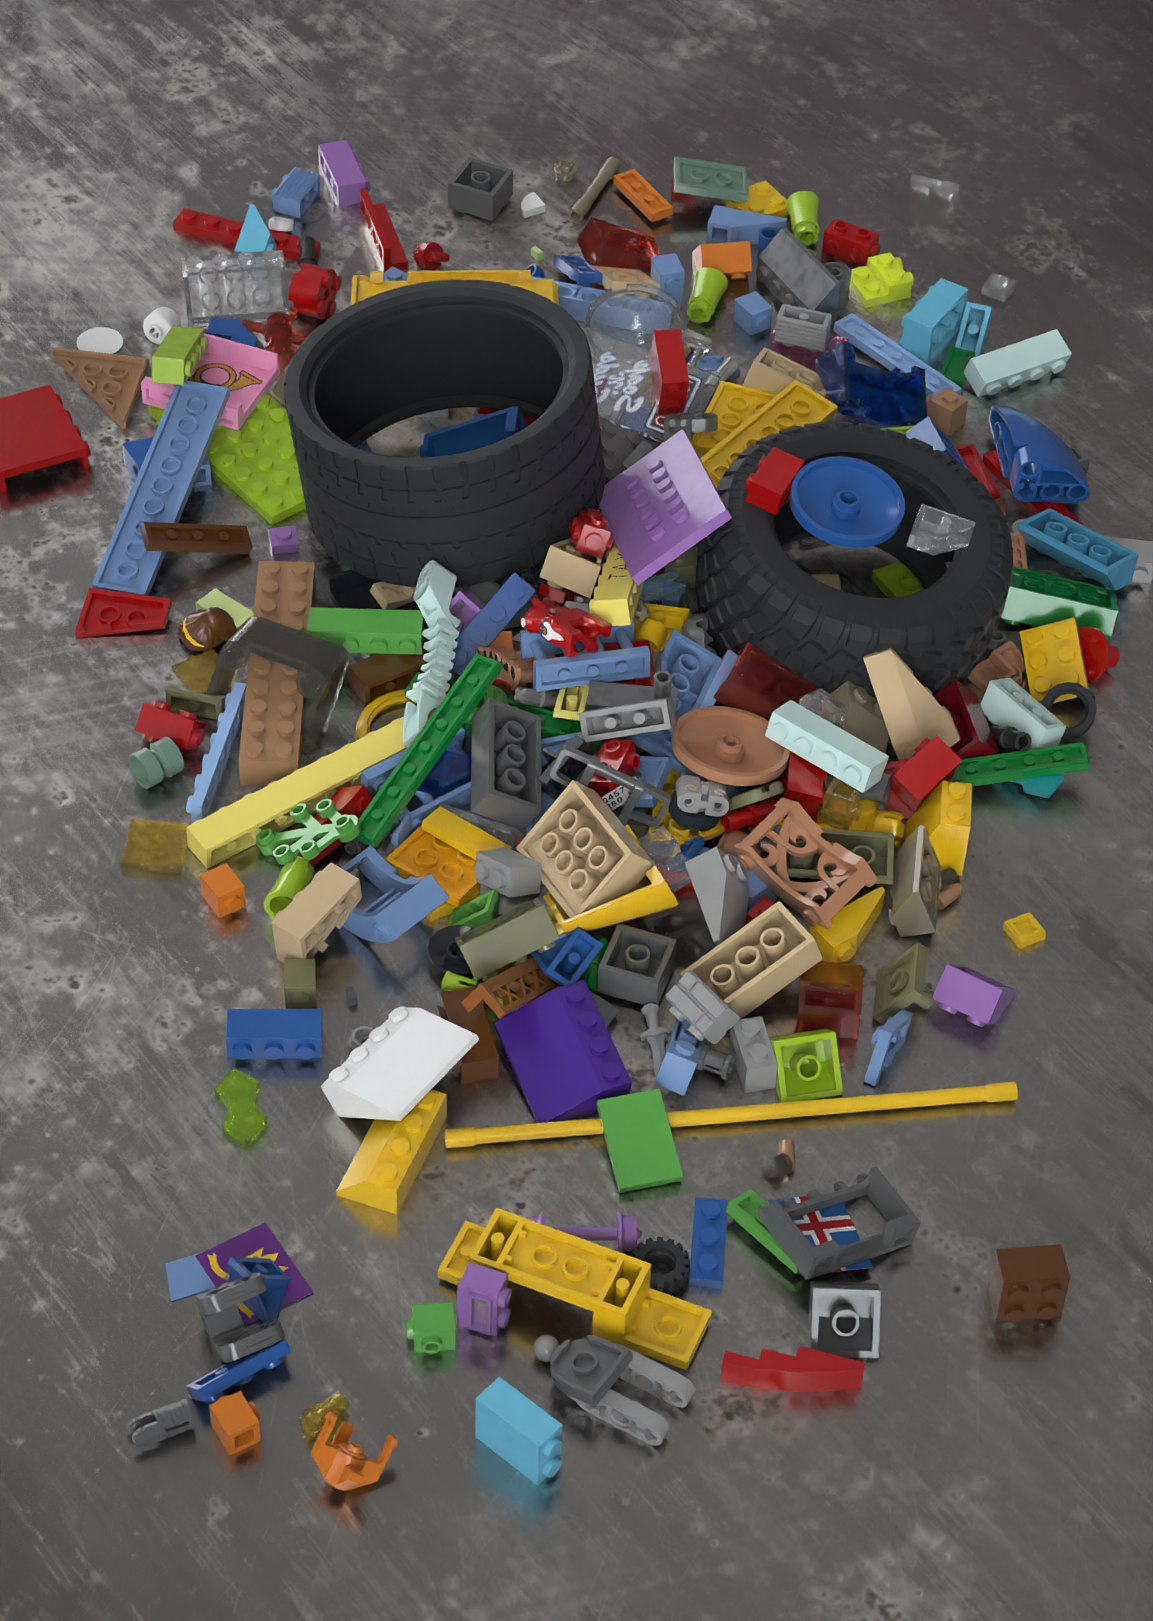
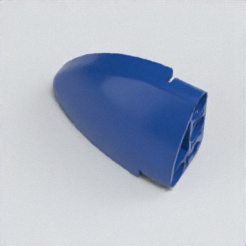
[988,406,1090,503]

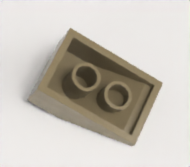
[823,680,889,754]

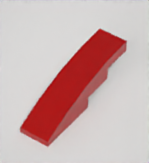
[720,1346,865,1392]

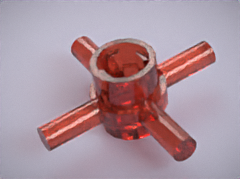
[242,308,308,353]

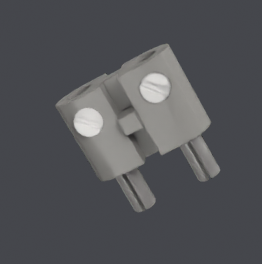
[675,771,729,817]

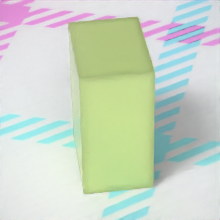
[531,246,543,261]

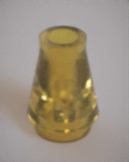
[299,1392,350,1440]

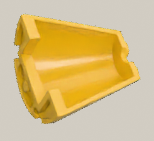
[543,825,679,935]

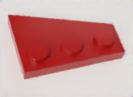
[75,588,172,638]

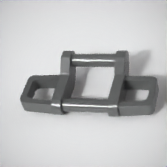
[550,745,671,827]

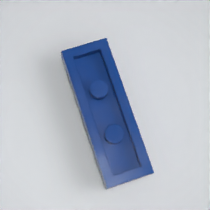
[554,255,603,287]
[689,1197,728,1289]
[186,1339,291,1403]

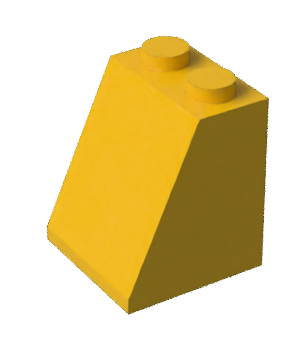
[904,781,972,876]

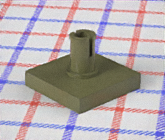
[873,942,934,1024]

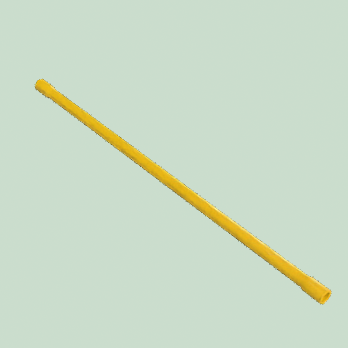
[444,1081,1018,1149]

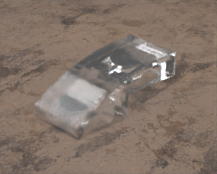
[639,825,691,893]

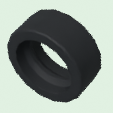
[1042,682,1097,739]

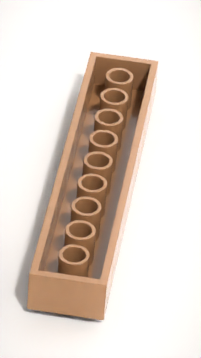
[239,561,316,787]

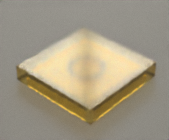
[120,818,191,875]

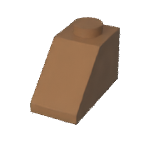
[907,388,968,436]

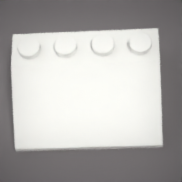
[320,1006,479,1121]

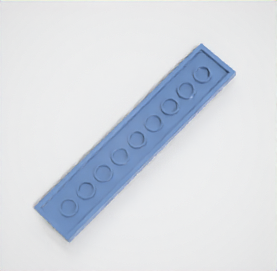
[92,381,230,596]

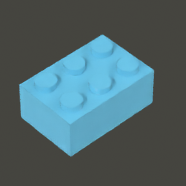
[899,278,968,366]

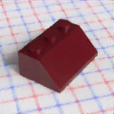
[933,680,1000,759]

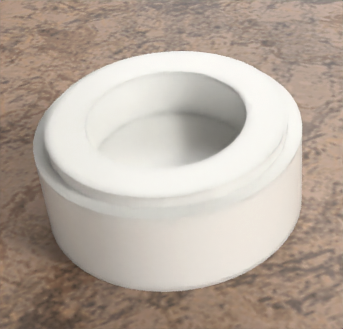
[269,217,294,231]

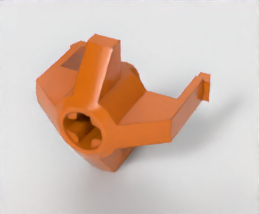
[310,1411,398,1491]

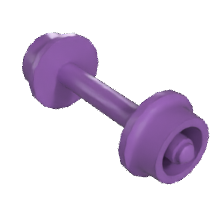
[526,1211,643,1253]

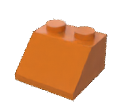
[692,241,752,280]

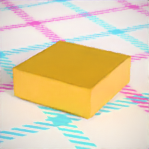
[1003,912,1046,949]

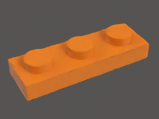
[613,169,673,222]

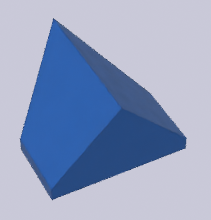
[531,927,603,986]
[228,1257,292,1323]

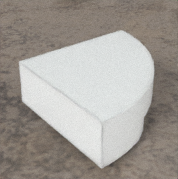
[521,192,546,218]

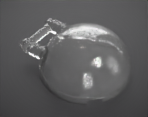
[585,284,713,377]

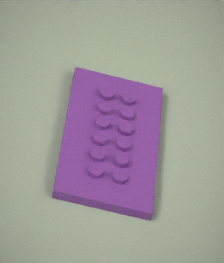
[599,429,732,585]

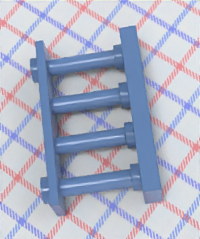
[520,617,651,692]
[360,727,471,834]

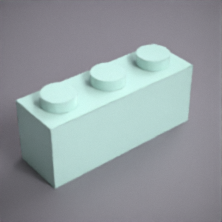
[980,678,1066,750]

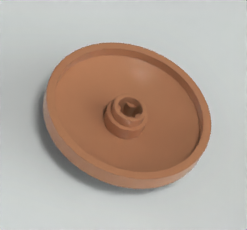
[671,706,790,786]

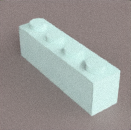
[963,329,1072,397]
[765,700,889,793]

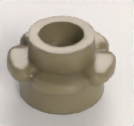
[554,159,578,181]

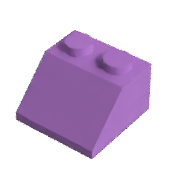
[932,964,1017,1027]

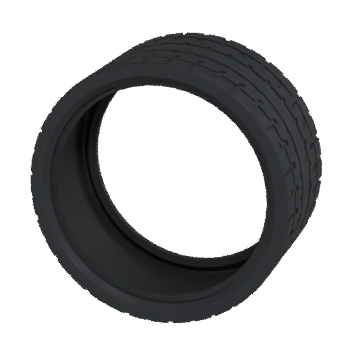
[284,279,605,587]

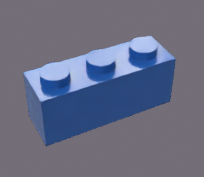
[225,1009,323,1059]

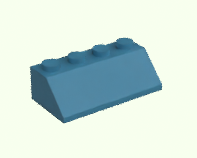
[1018,508,1139,591]

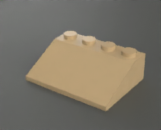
[516,780,655,918]

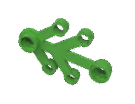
[256,798,360,865]

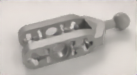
[533,1335,696,1446]

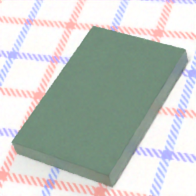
[673,157,748,203]

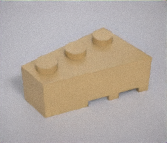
[539,538,602,598]
[271,862,362,963]

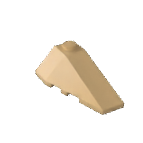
[863,648,960,760]

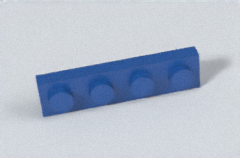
[451,572,536,676]

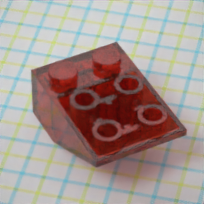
[795,961,863,1039]

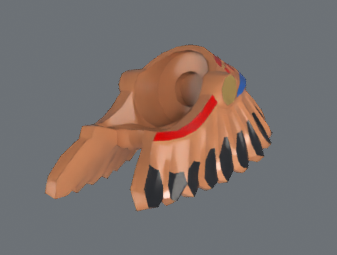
[475,646,558,694]

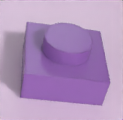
[268,526,300,555]

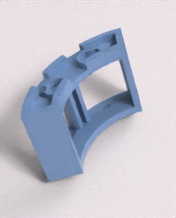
[341,845,449,943]

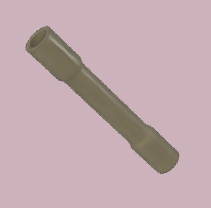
[569,157,620,222]

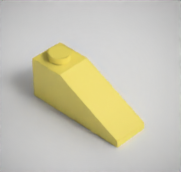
[553,685,589,721]

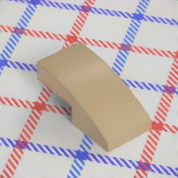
[370,582,416,610]

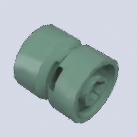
[128,737,184,789]

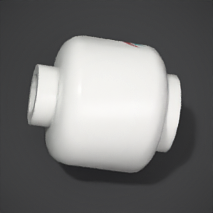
[143,307,181,345]

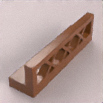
[461,957,559,1019]

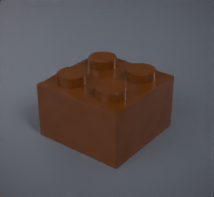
[987,1244,1070,1322]

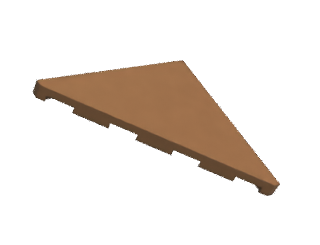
[50,347,150,429]

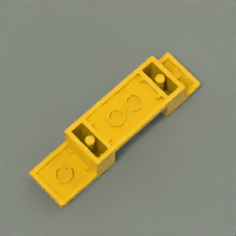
[438,1207,712,1370]

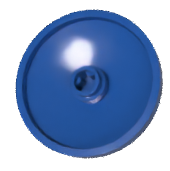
[789,456,905,548]

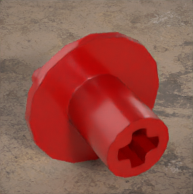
[1078,626,1120,683]

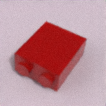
[649,329,689,414]

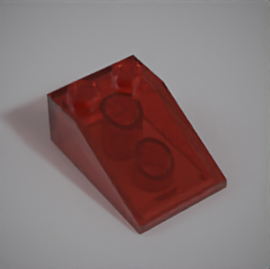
[577,217,661,273]
[713,642,820,721]

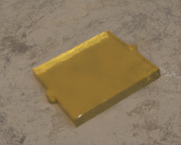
[172,649,237,695]

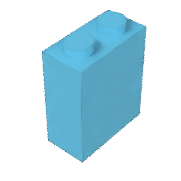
[475,1376,563,1486]

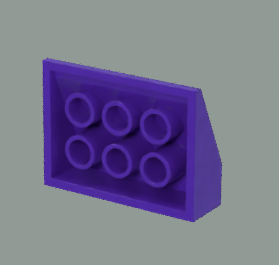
[494,980,632,1123]

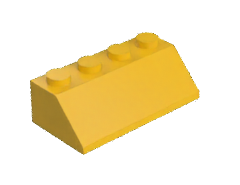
[336,1089,447,1215]

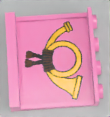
[141,333,279,430]

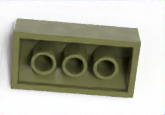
[771,825,894,885]

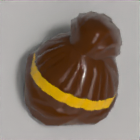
[178,607,244,653]

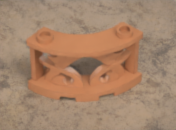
[734,798,878,929]

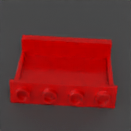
[0,385,91,493]

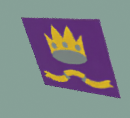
[195,1222,314,1327]

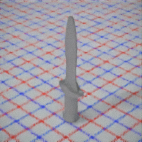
[640,1003,671,1095]

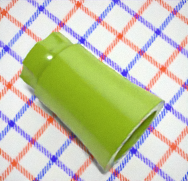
[786,191,820,246]
[687,267,728,324]
[264,856,314,919]

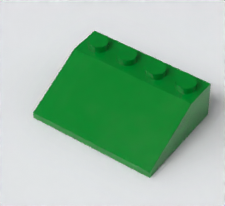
[1001,566,1118,643]

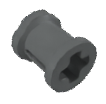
[696,1043,736,1080]

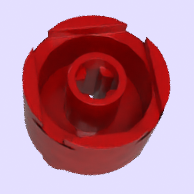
[288,262,342,320]

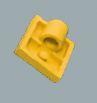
[634,603,691,653]

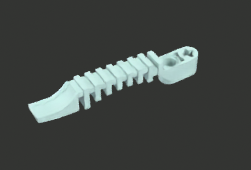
[402,560,460,748]

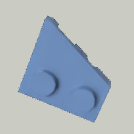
[864,1009,913,1086]

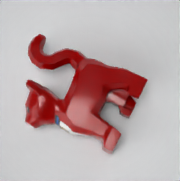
[520,597,612,657]

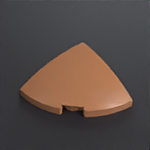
[967,640,1027,693]

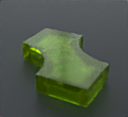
[214,1068,267,1144]

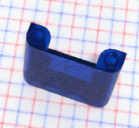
[815,342,927,428]

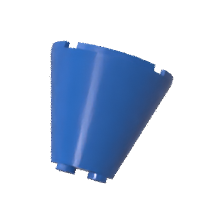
[420,406,527,458]

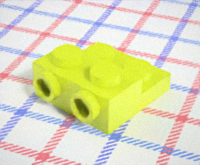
[849,252,914,308]

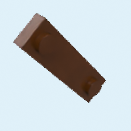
[140,522,253,554]

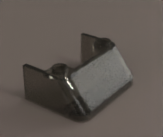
[207,616,350,732]

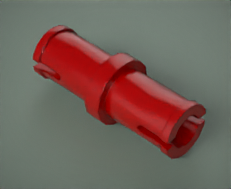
[721,798,779,833]

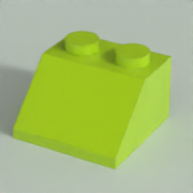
[769,1029,844,1103]

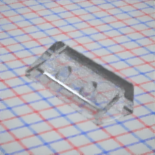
[439,803,526,848]

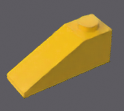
[809,886,885,968]

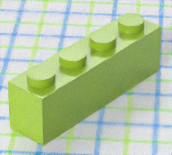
[152,326,208,385]

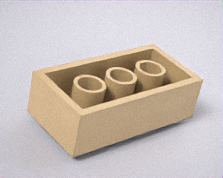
[680,901,822,1019]

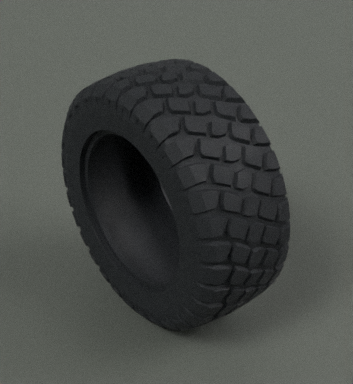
[696,422,1013,705]

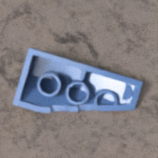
[661,630,723,733]

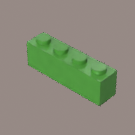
[307,607,425,655]

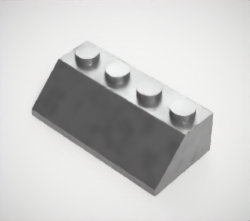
[756,228,840,325]

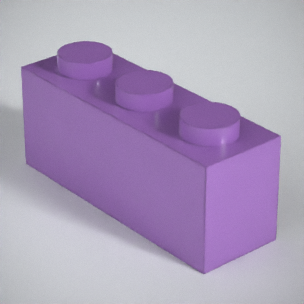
[318,140,370,207]

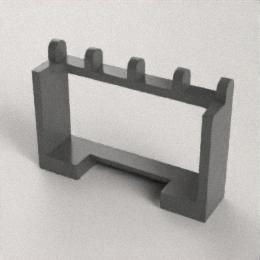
[757,1166,921,1280]

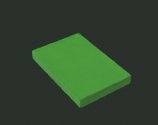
[596,1088,683,1193]

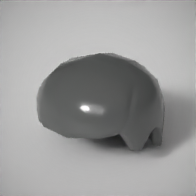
[681,612,713,653]

